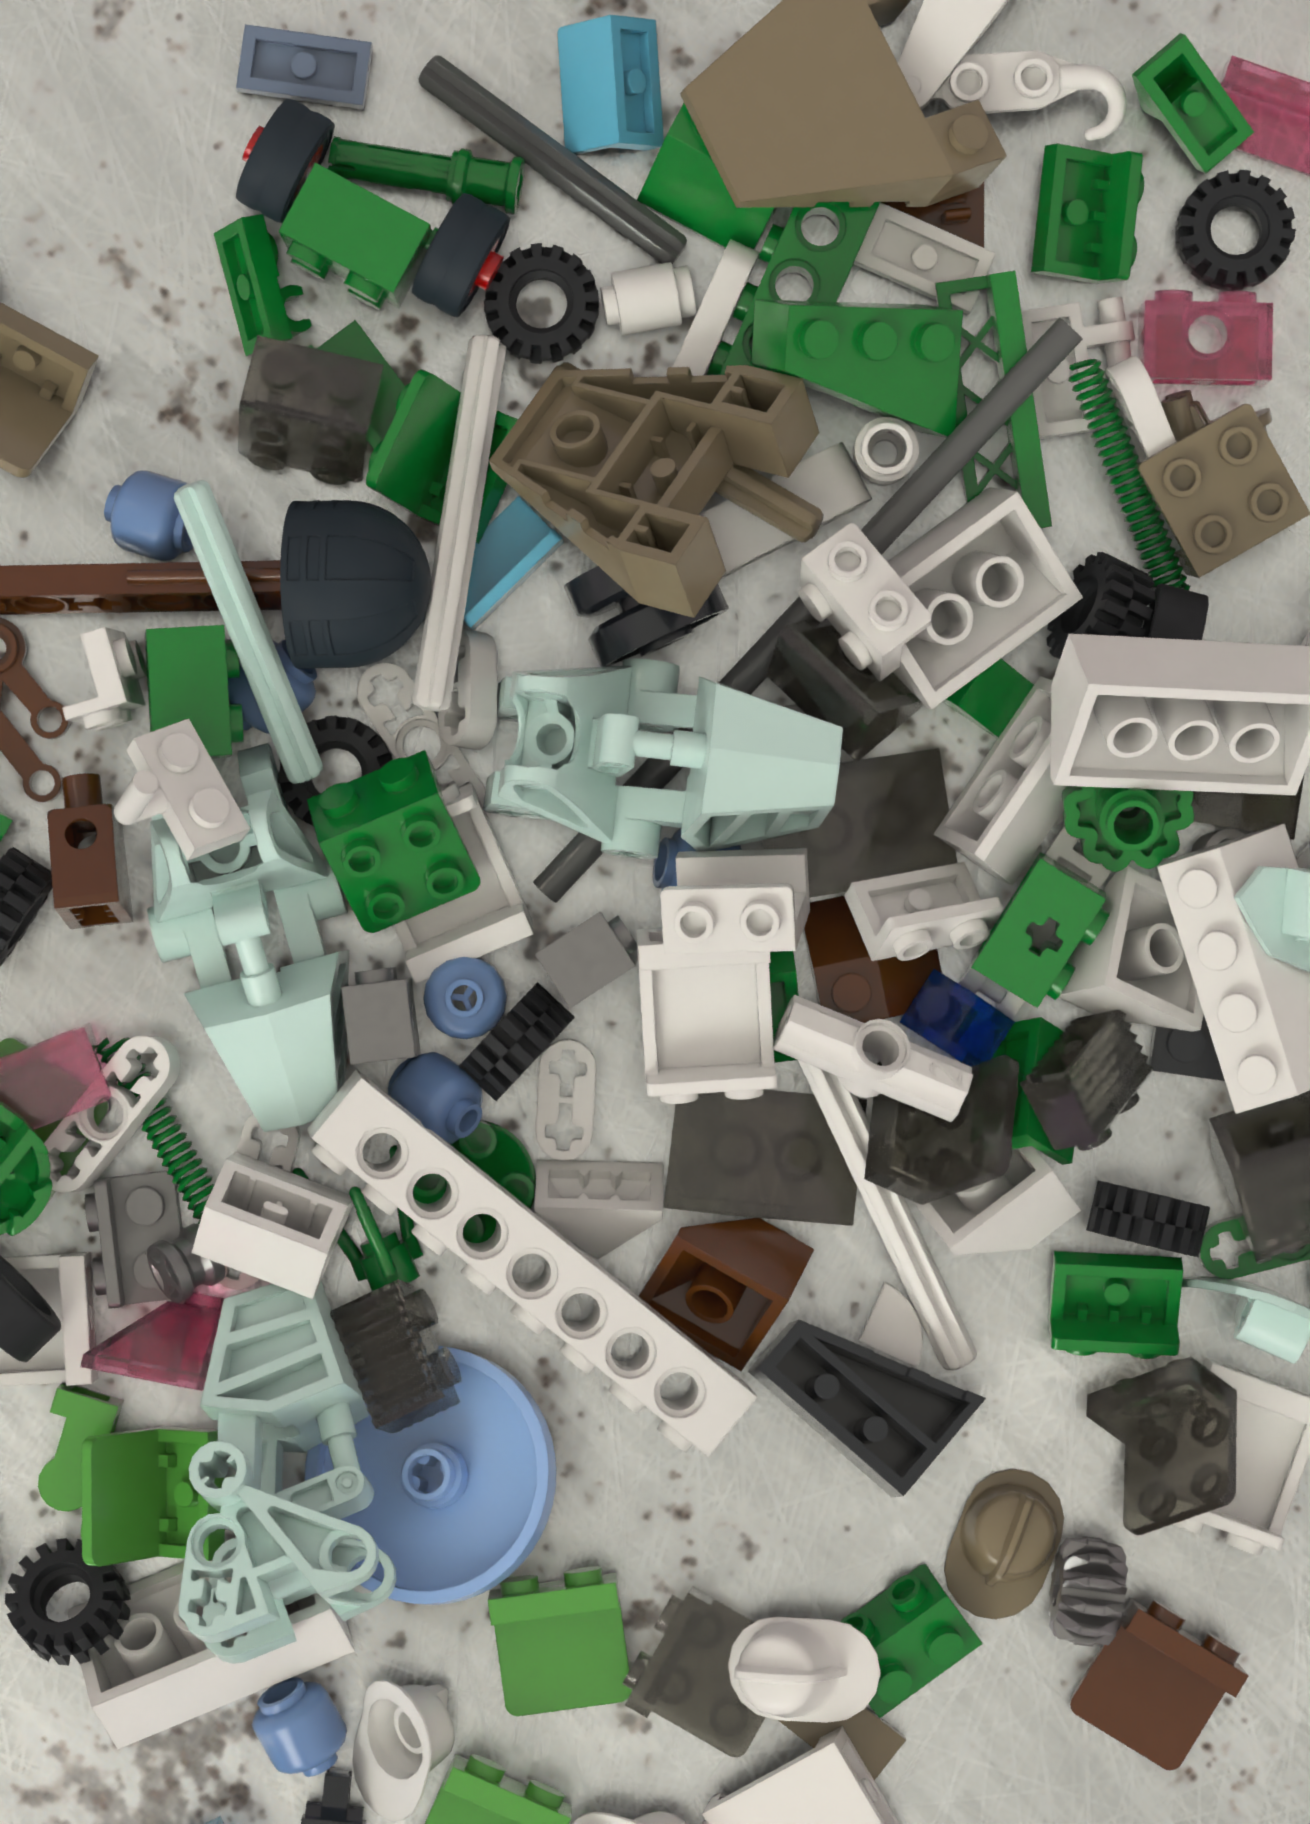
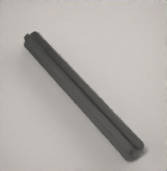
[418,55,687,264]

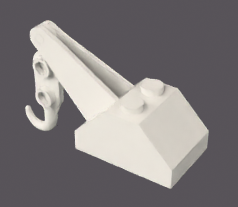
[898,0,1127,141]

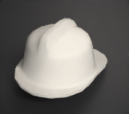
[728,1617,881,1723]
[352,1680,455,1821]

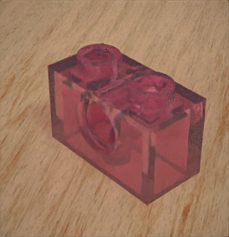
[1137,290,1273,387]

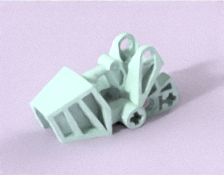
[483,658,843,859]
[147,743,349,1132]
[178,1281,397,1664]

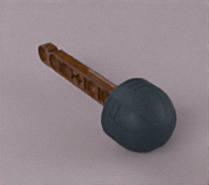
[0,500,431,669]

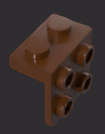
[1069,1598,1249,1771]

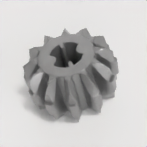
[1048,1536,1128,1647]

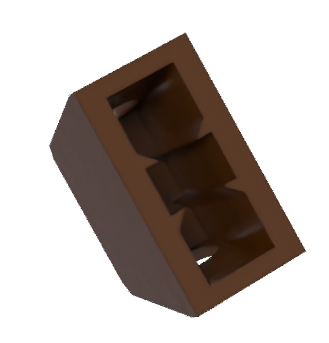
[47,773,133,929]

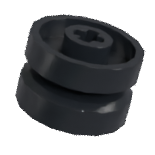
[564,566,729,667]

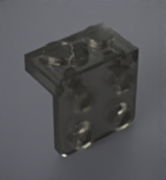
[238,335,384,485]
[864,1055,1019,1205]
[1086,1356,1237,1536]
[622,1586,766,1757]

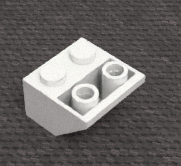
[191,1152,353,1299]

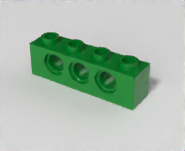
[706,202,880,375]

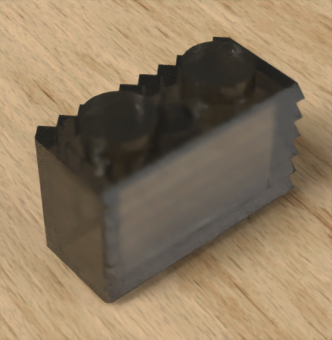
[1020,1010,1154,1151]
[330,1279,462,1434]

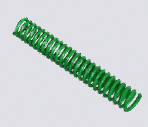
[1068,359,1191,590]
[96,1037,215,1224]

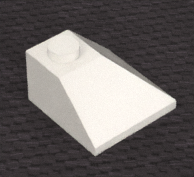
[1058,866,1204,1032]
[892,1103,1081,1255]

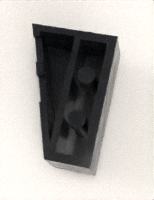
[748,1320,986,1497]

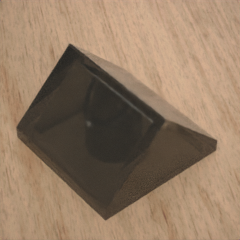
[766,618,923,763]

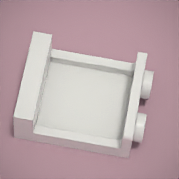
[393,781,534,984]
[660,848,810,954]
[636,928,777,1104]
[0,1251,98,1387]
[1154,1357,1310,1556]
[702,1726,899,1824]

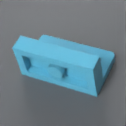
[557,15,664,155]
[463,496,563,630]

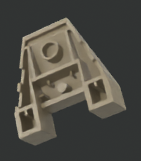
[680,0,1007,208]
[489,365,819,618]

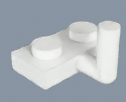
[114,719,250,861]

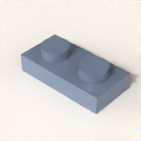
[236,24,373,110]

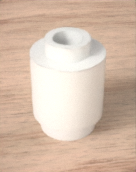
[600,262,696,336]
[853,417,919,485]

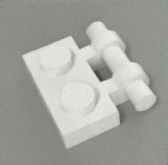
[1021,297,1135,439]

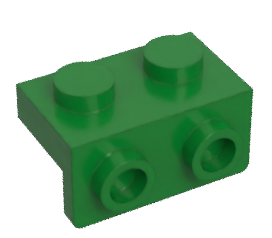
[1031,143,1144,284]
[1048,1251,1183,1359]
[840,1564,983,1718]

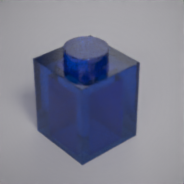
[899,969,1015,1075]

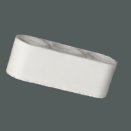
[700,442,872,579]

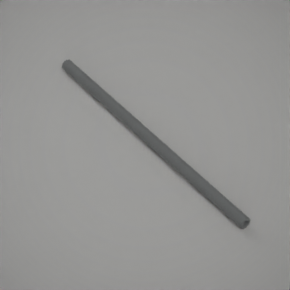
[533,317,1083,903]

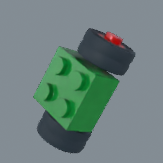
[236,98,510,318]

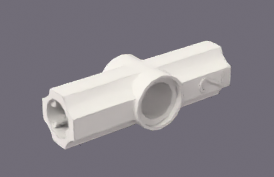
[773,995,973,1122]

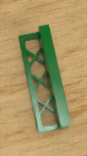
[935,270,1052,528]

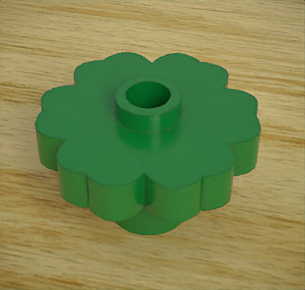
[1062,786,1194,872]

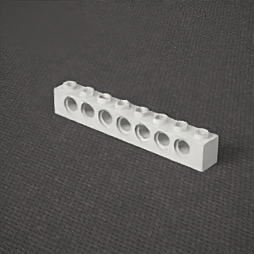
[307,1069,757,1457]

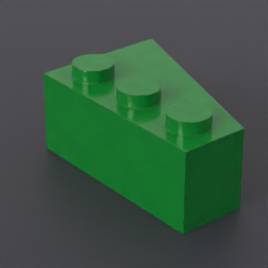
[751,299,963,438]

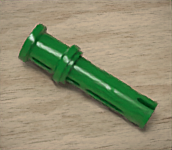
[328,136,525,215]

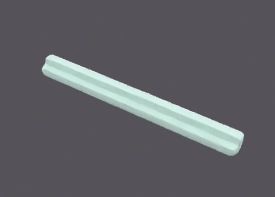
[174,480,323,784]

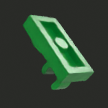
[213,214,312,356]

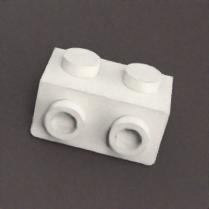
[798,523,932,682]
[62,627,147,731]
[844,862,1004,961]

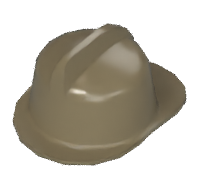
[944,1469,1064,1620]

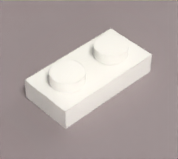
[853,202,996,315]

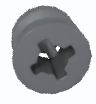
[147,1223,225,1303]

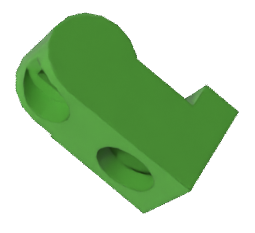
[38,1383,124,1512]

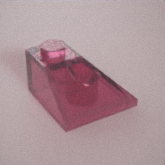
[80,1291,224,1391]

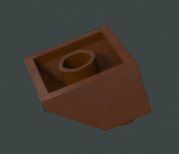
[803,895,948,1023]
[638,1217,814,1372]

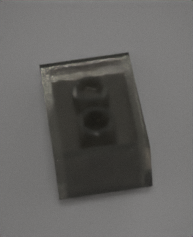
[760,748,957,898]
[663,1089,867,1226]

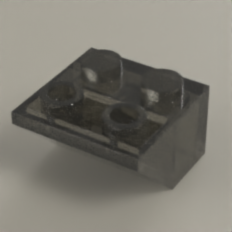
[1209,1091,1310,1261]

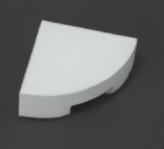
[858,1282,923,1367]

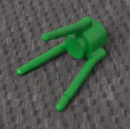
[292,1145,423,1295]

